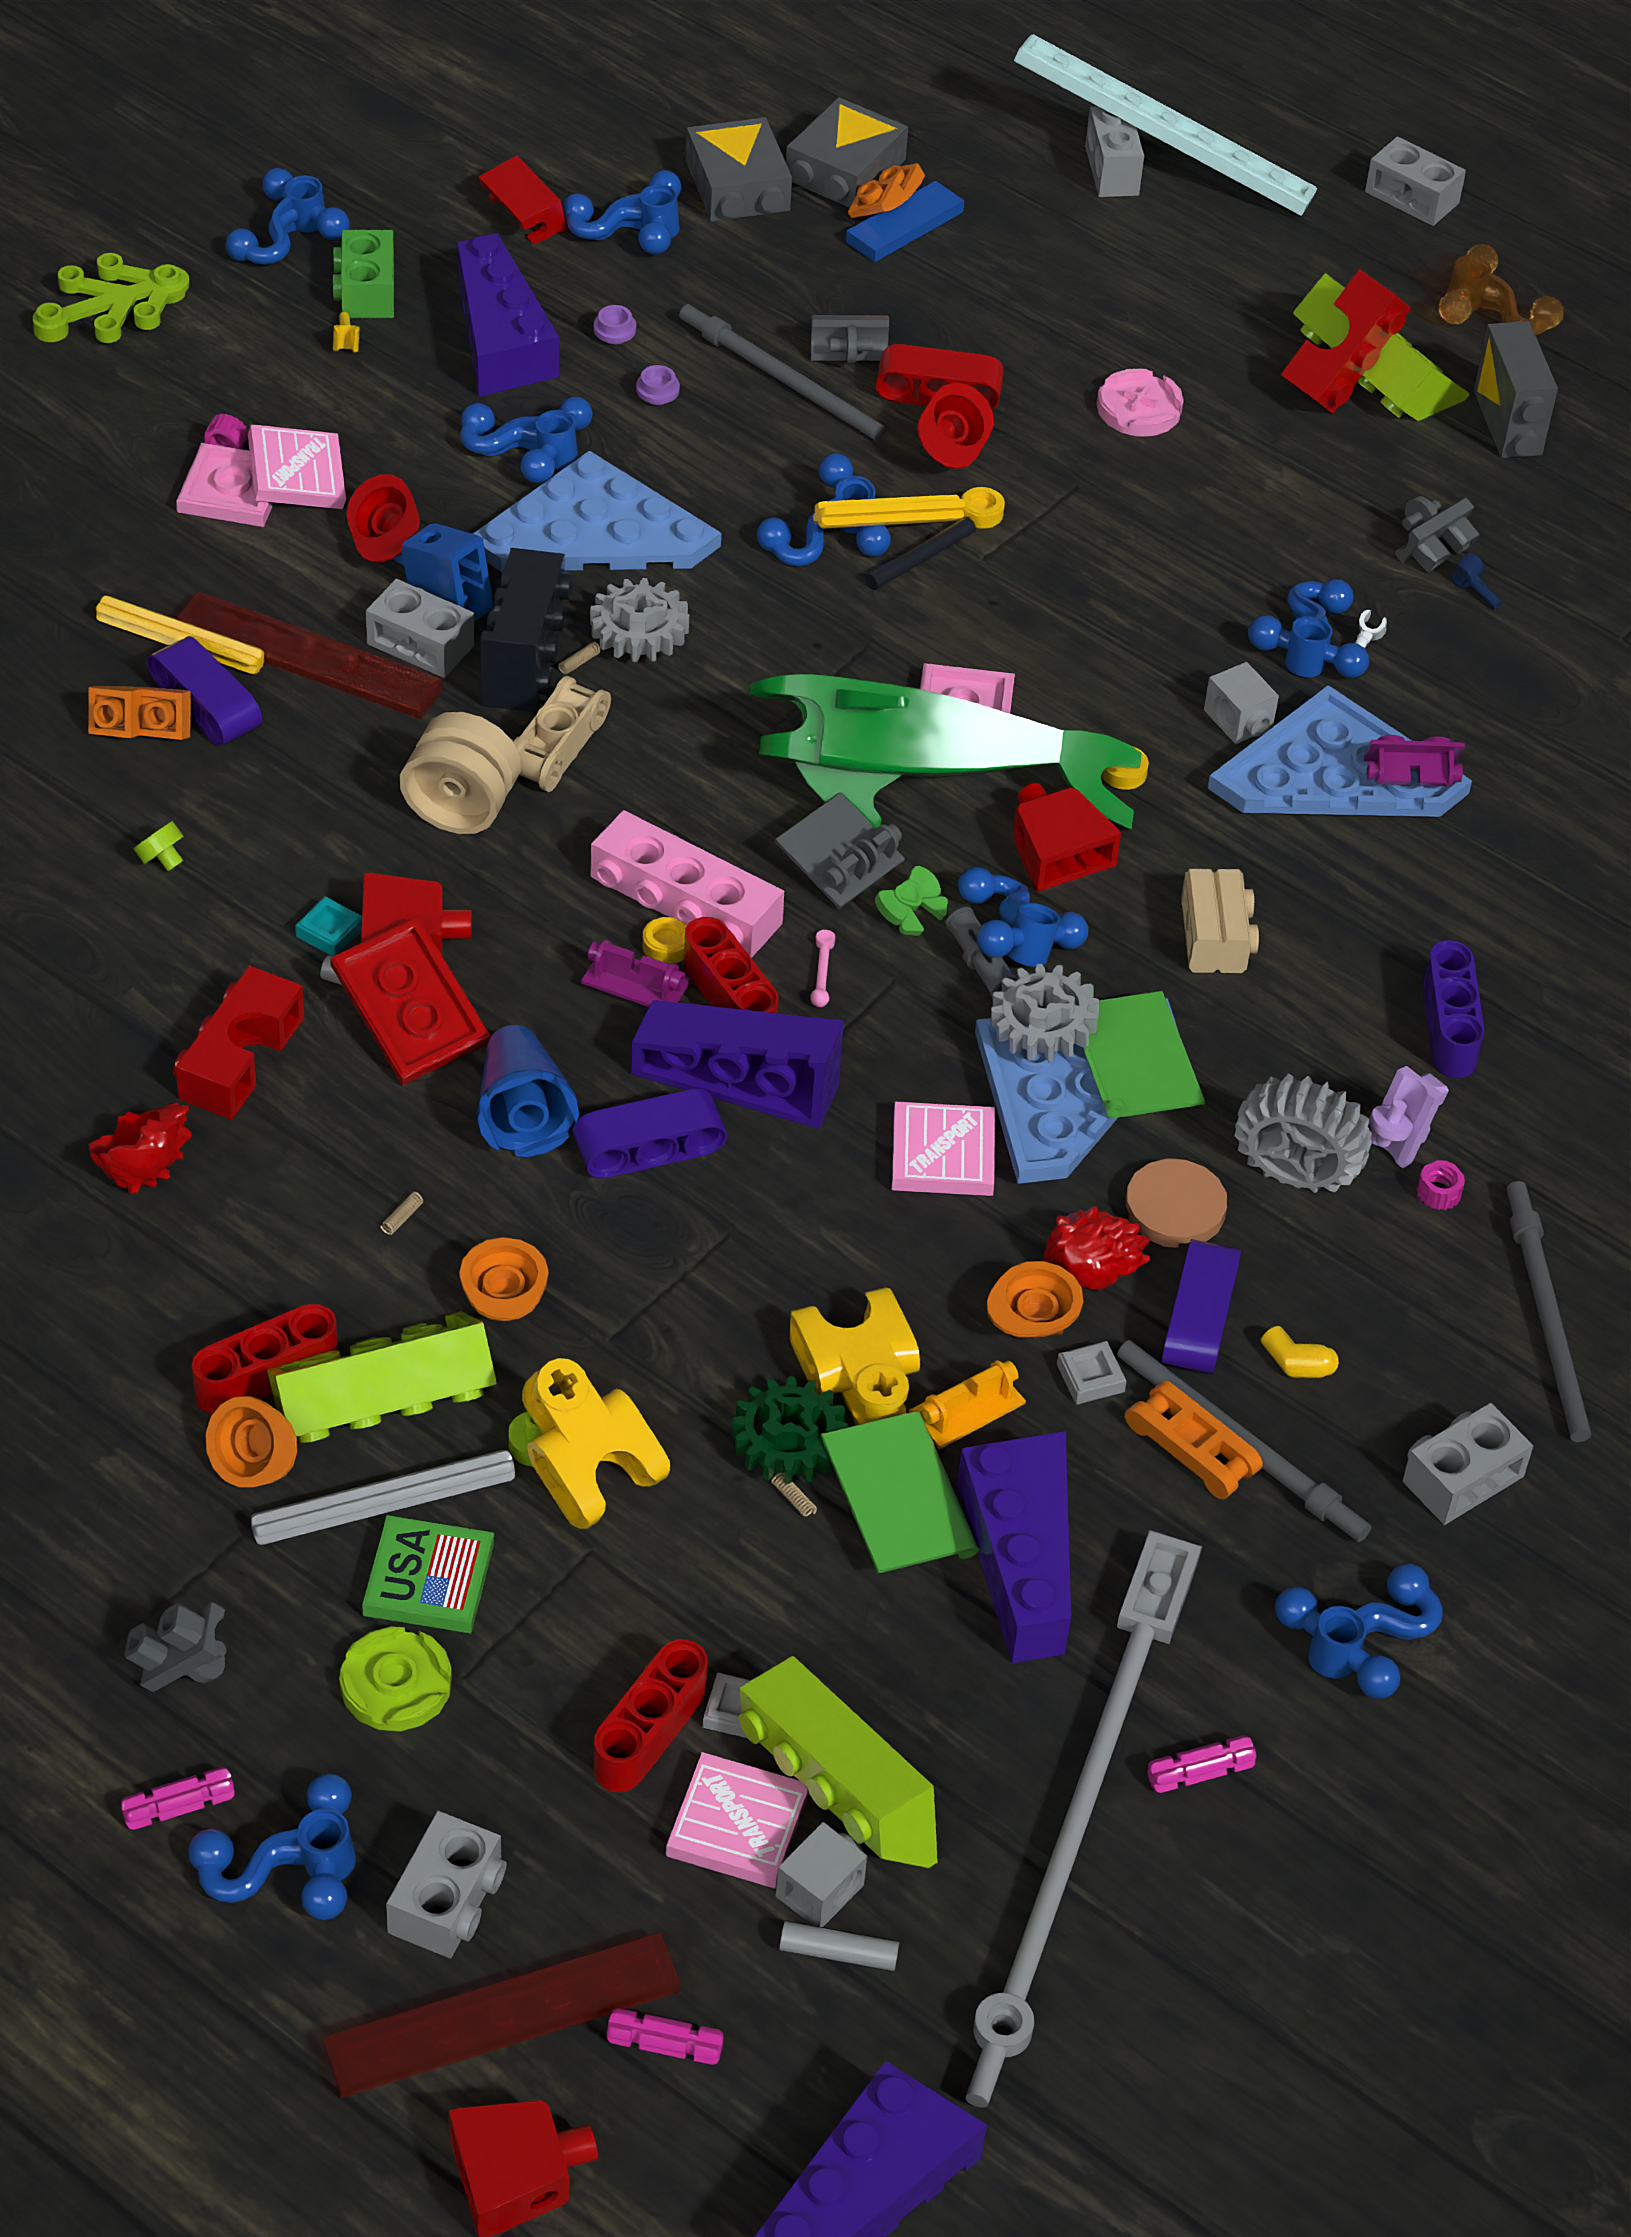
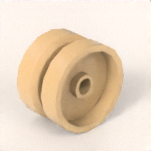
[400,712,521,834]

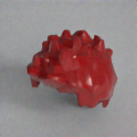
[89,1101,192,1194]
[1042,1206,1150,1292]

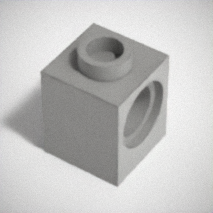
[1204,662,1279,744]
[776,1822,867,1928]

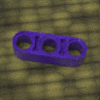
[147,636,262,746]
[1423,940,1484,1078]
[572,1088,728,1179]
[1162,1239,1242,1375]

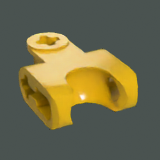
[790,1287,920,1426]
[522,1358,670,1529]

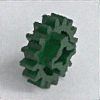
[731,1376,848,1485]

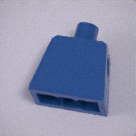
[393,523,494,622]

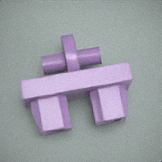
[1369,1066,1449,1168]

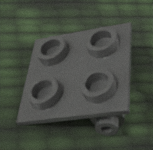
[774,792,905,909]

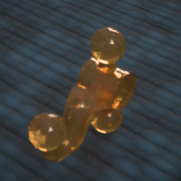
[1439,243,1563,336]

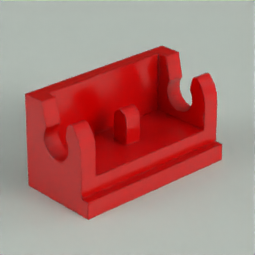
[479,155,567,244]

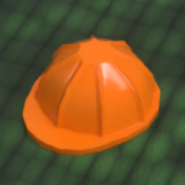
[459,1237,549,1321]
[987,1261,1084,1340]
[206,1396,297,1487]

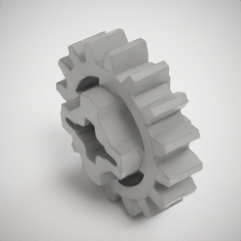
[590,578,689,662]
[991,964,1099,1062]

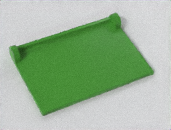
[1083,991,1205,1118]
[821,1411,979,1574]

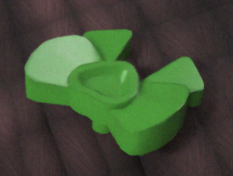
[875,866,948,936]

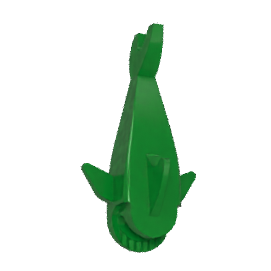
[748,674,1142,830]

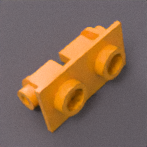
[909,1360,1026,1449]

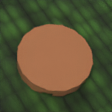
[1126,1159,1227,1248]

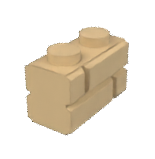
[1181,869,1259,973]

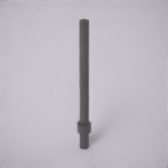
[679,304,884,441]
[1506,1181,1591,1442]
[1117,1340,1372,1542]

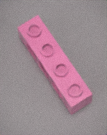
[591,810,784,958]

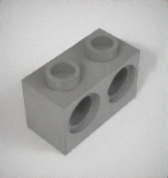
[1085,106,1144,197]
[1365,136,1466,226]
[366,579,474,678]
[1403,1403,1533,1525]
[386,1811,507,1959]

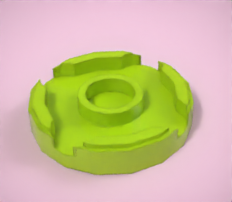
[339,1626,452,1731]

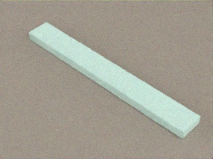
[1014,34,1317,216]

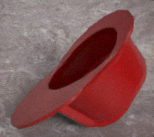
[917,382,994,469]
[346,474,420,563]

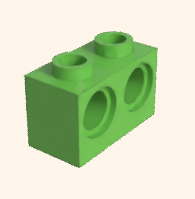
[333,230,394,318]

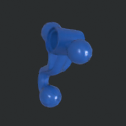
[225,167,350,265]
[562,170,681,255]
[460,397,593,483]
[756,453,891,567]
[1248,579,1370,679]
[958,866,1089,967]
[1275,1563,1443,1699]
[188,1773,356,1921]

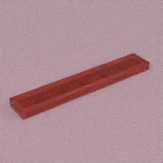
[176,591,442,720]
[323,1933,680,2098]

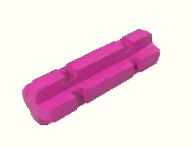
[1147,1735,1257,1793]
[121,1767,234,1830]
[607,2008,724,2065]

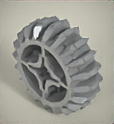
[1234,1074,1373,1193]

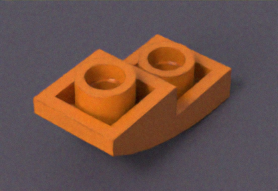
[848,163,925,218]
[89,686,191,740]

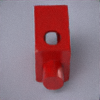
[1012,783,1121,892]
[361,873,472,955]
[449,2100,598,2237]

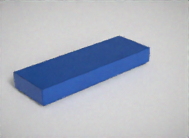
[846,181,964,263]

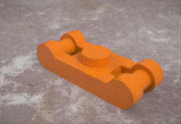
[1125,1380,1263,1500]

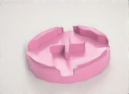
[1097,369,1184,436]

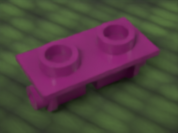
[1363,735,1465,787]
[581,940,691,1007]

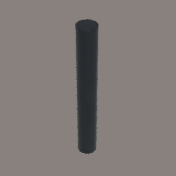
[866,517,976,590]

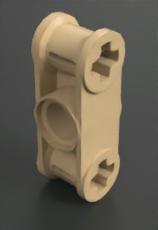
[514,676,611,792]

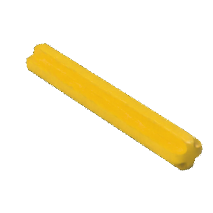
[813,495,966,529]
[96,596,265,675]

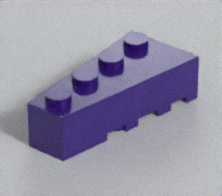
[458,233,559,397]
[631,1000,844,1129]
[957,1431,1071,1663]
[755,2061,987,2237]

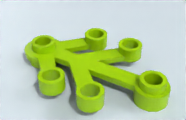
[33,253,189,343]

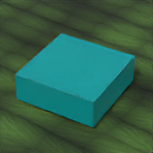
[295,896,362,957]

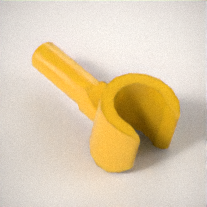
[333,312,360,352]

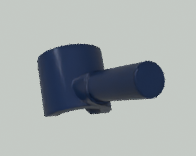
[1452,553,1502,610]

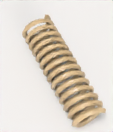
[558,642,600,674]
[381,1192,423,1235]
[772,1473,817,1516]

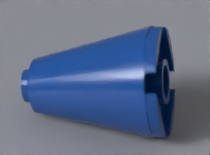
[477,1025,579,1157]

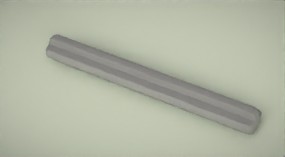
[251,1450,515,1545]

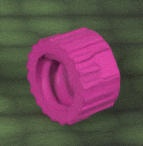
[204,414,248,449]
[1417,1160,1465,1210]

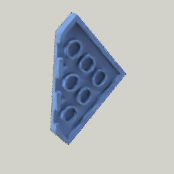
[473,451,721,572]
[1208,685,1472,817]
[975,998,1178,1184]

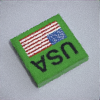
[362,1515,494,1634]

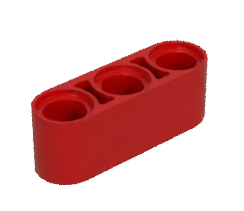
[875,344,1004,410]
[684,917,778,1013]
[192,1304,338,1415]
[594,1639,707,1792]

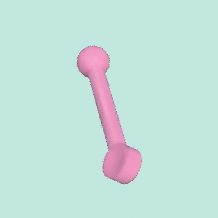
[810,930,835,1008]

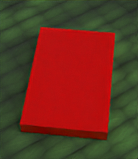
[330,916,490,1086]

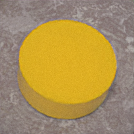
[961,487,1005,528]
[1101,746,1149,790]
[642,917,687,964]

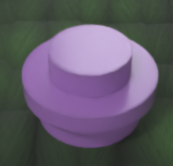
[594,305,636,344]
[636,365,680,405]

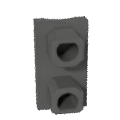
[810,315,889,364]
[1394,496,1479,573]
[124,1602,226,1692]

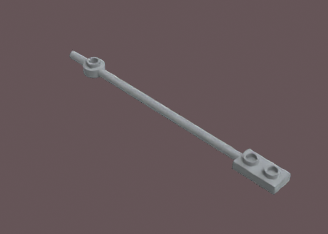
[965,1531,1202,2108]

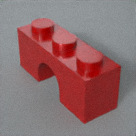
[1281,269,1411,414]
[173,966,304,1120]

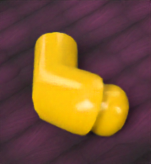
[1261,1326,1339,1378]

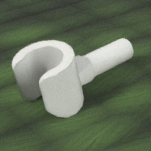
[1355,610,1387,648]

